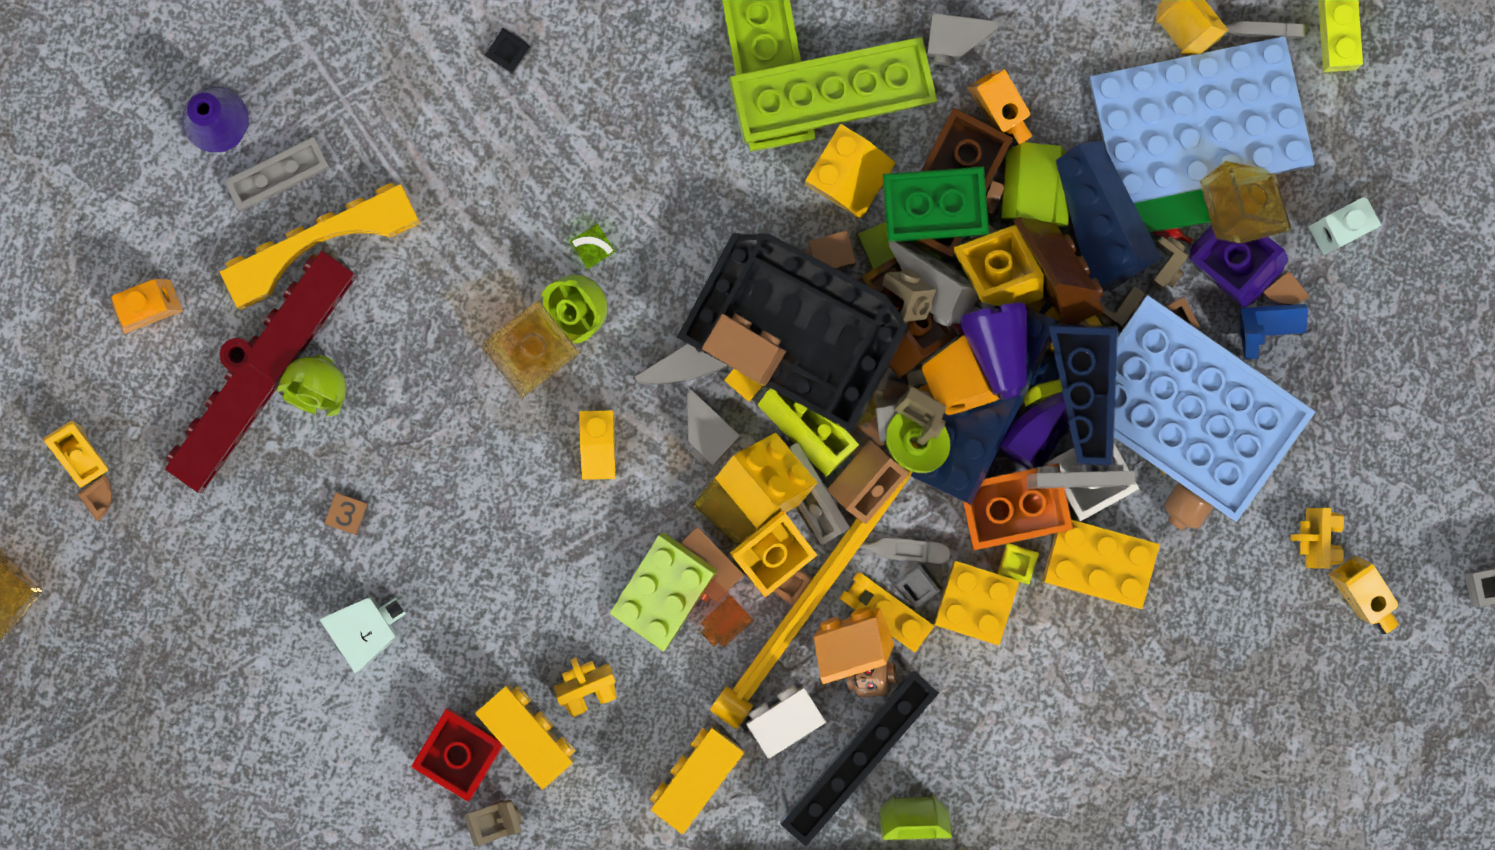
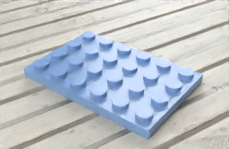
[1089,36,1315,203]
[1114,294,1316,522]

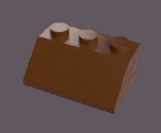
[1014,217,1104,324]
[858,257,958,378]

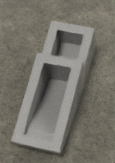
[635,344,729,385]

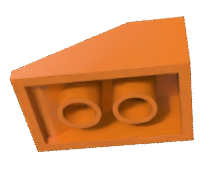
[963,463,1073,550]

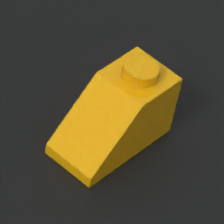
[579,410,616,480]

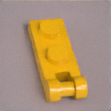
[839,571,934,653]

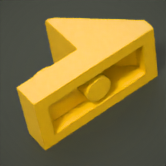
[43,420,108,488]

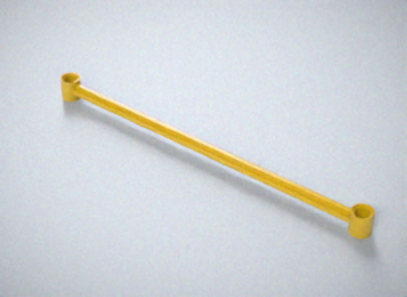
[709,295,1048,730]

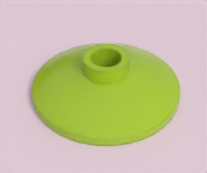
[886,413,950,473]

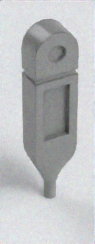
[1225,21,1306,39]
[860,538,950,564]

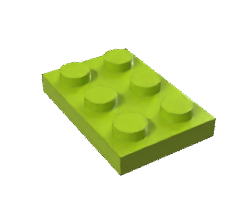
[609,532,718,652]

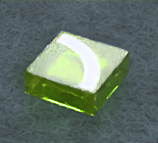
[570,223,616,270]

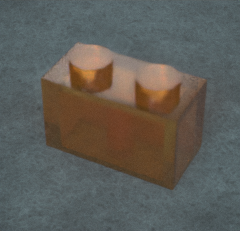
[701,595,754,648]

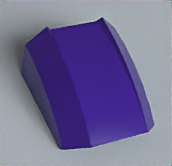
[1188,210,1288,308]
[1000,392,1070,470]

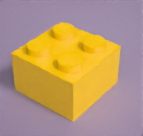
[715,432,818,529]
[933,561,1020,646]

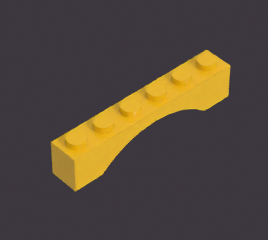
[219,183,421,310]

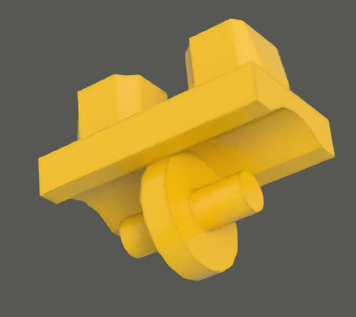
[1290,508,1344,569]
[554,657,617,717]

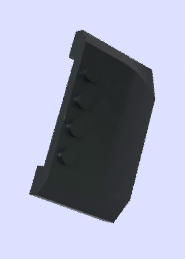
[676,233,910,433]

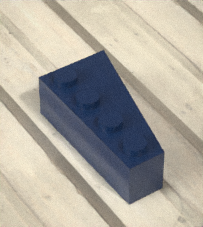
[1056,141,1162,291]
[1049,323,1118,465]

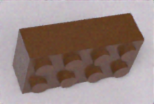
[912,108,1013,261]

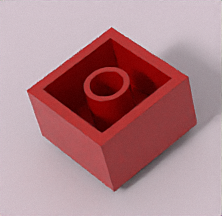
[411,708,504,802]

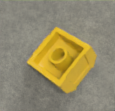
[1155,0,1228,56]

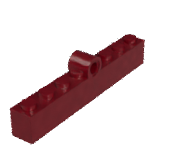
[165,250,358,493]

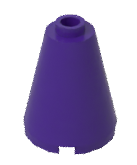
[182,86,249,153]
[960,303,1027,400]

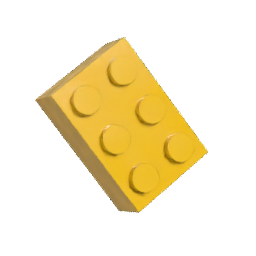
[1041,520,1160,609]
[475,684,576,790]
[649,726,744,835]

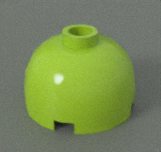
[540,274,608,344]
[277,354,347,416]

